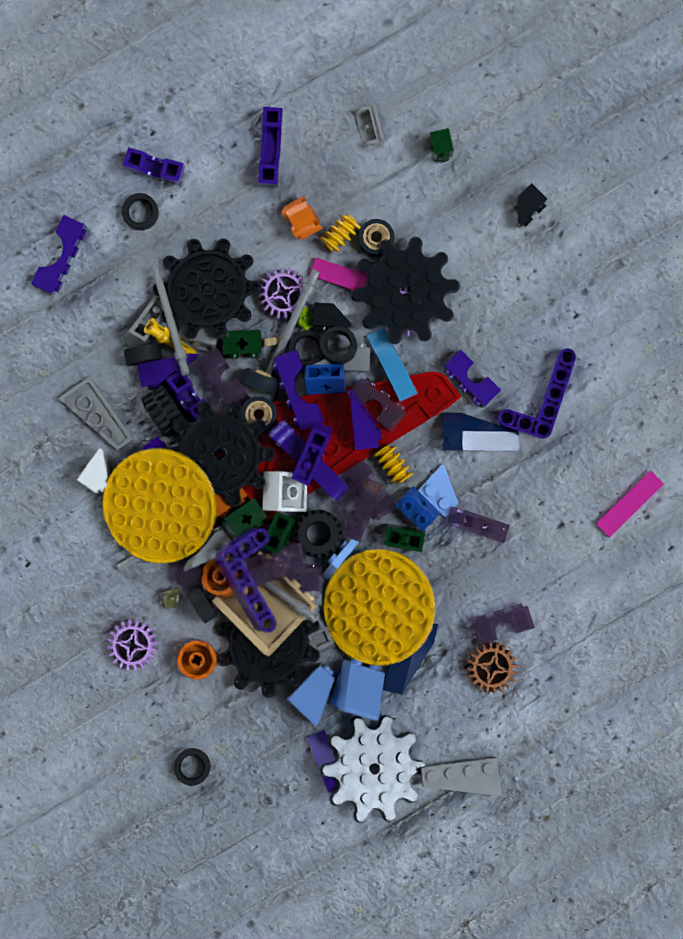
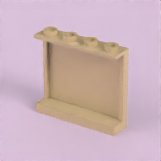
[212,551,317,656]

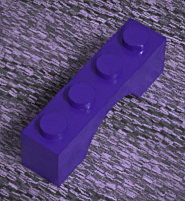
[258,107,283,188]
[31,215,87,295]
[273,350,325,431]

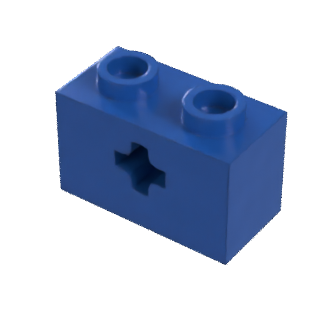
[305,364,346,395]
[395,486,441,532]

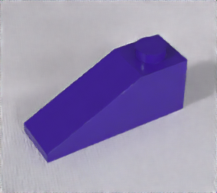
[137,353,198,390]
[349,390,382,450]
[291,421,333,486]
[307,730,337,793]

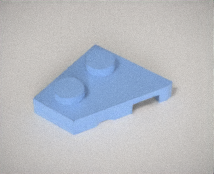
[418,464,458,517]
[322,537,359,581]

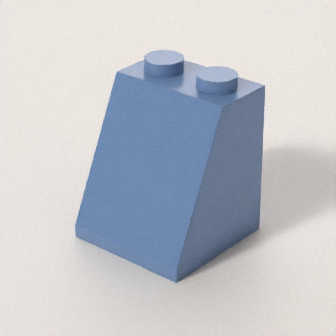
[330,658,385,721]
[288,663,334,726]

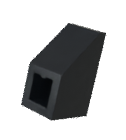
[516,183,548,228]
[313,302,352,331]

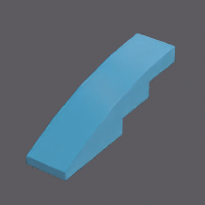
[367,327,417,402]

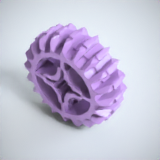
[258,267,309,319]
[107,619,159,671]

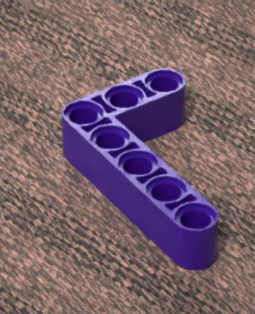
[497,348,576,439]
[268,420,350,502]
[215,528,277,632]

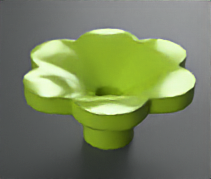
[297,306,313,330]

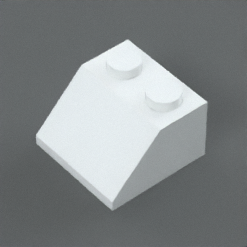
[77,448,111,494]
[263,472,307,512]

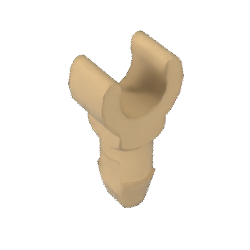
[262,336,282,348]

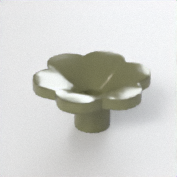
[162,587,182,609]

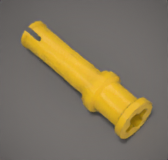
[144,318,196,354]

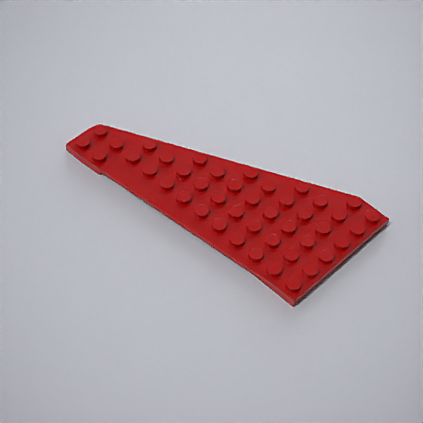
[214,372,461,522]

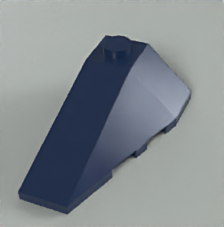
[442,413,519,451]
[384,623,438,694]

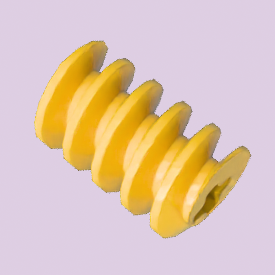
[319,213,361,254]
[373,443,413,486]

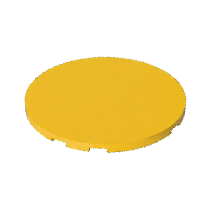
[102,448,217,563]
[323,549,435,665]

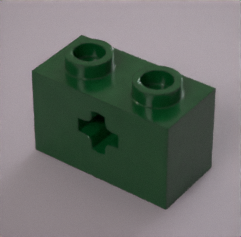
[428,128,454,163]
[223,330,262,359]
[219,498,267,541]
[262,512,297,556]
[384,523,426,552]

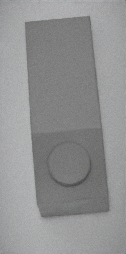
[125,295,163,347]
[313,344,370,372]
[183,526,232,571]

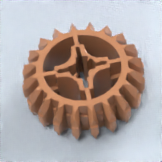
[466,641,518,694]

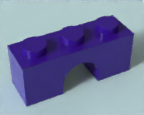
[123,147,185,185]
[444,349,501,407]
[166,370,206,422]

